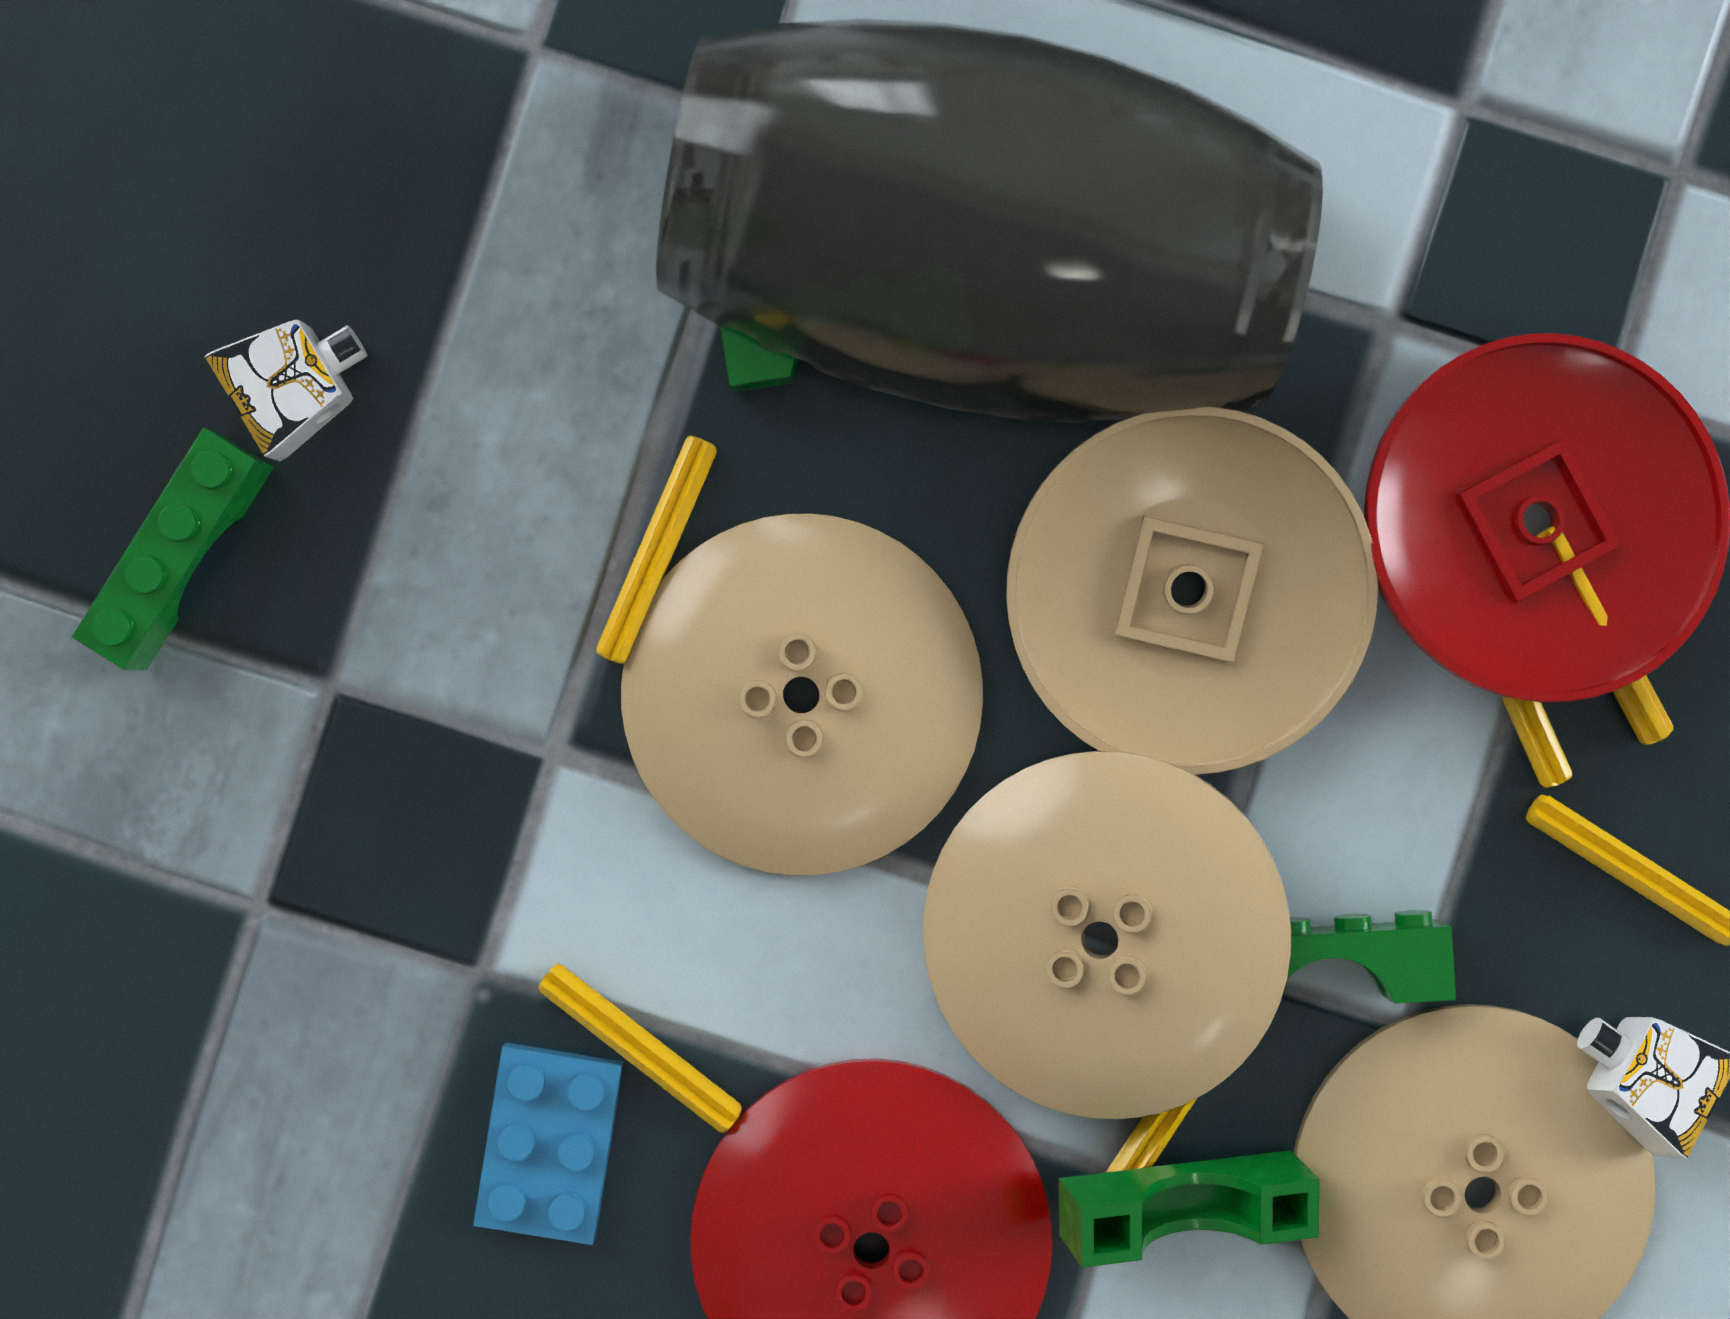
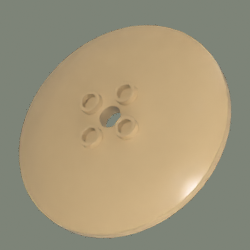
[1006,406,1378,775]
[621,514,983,876]
[923,751,1291,1119]
[1293,1004,1655,1319]

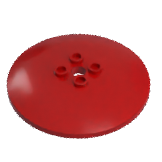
[1364,333,1730,702]
[690,1058,1052,1319]

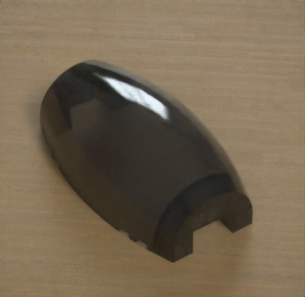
[656,18,1323,423]

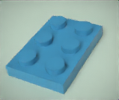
[473,1042,624,1245]

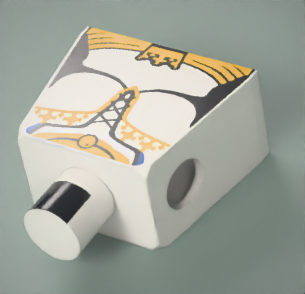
[205,320,367,462]
[1577,1017,1730,1159]

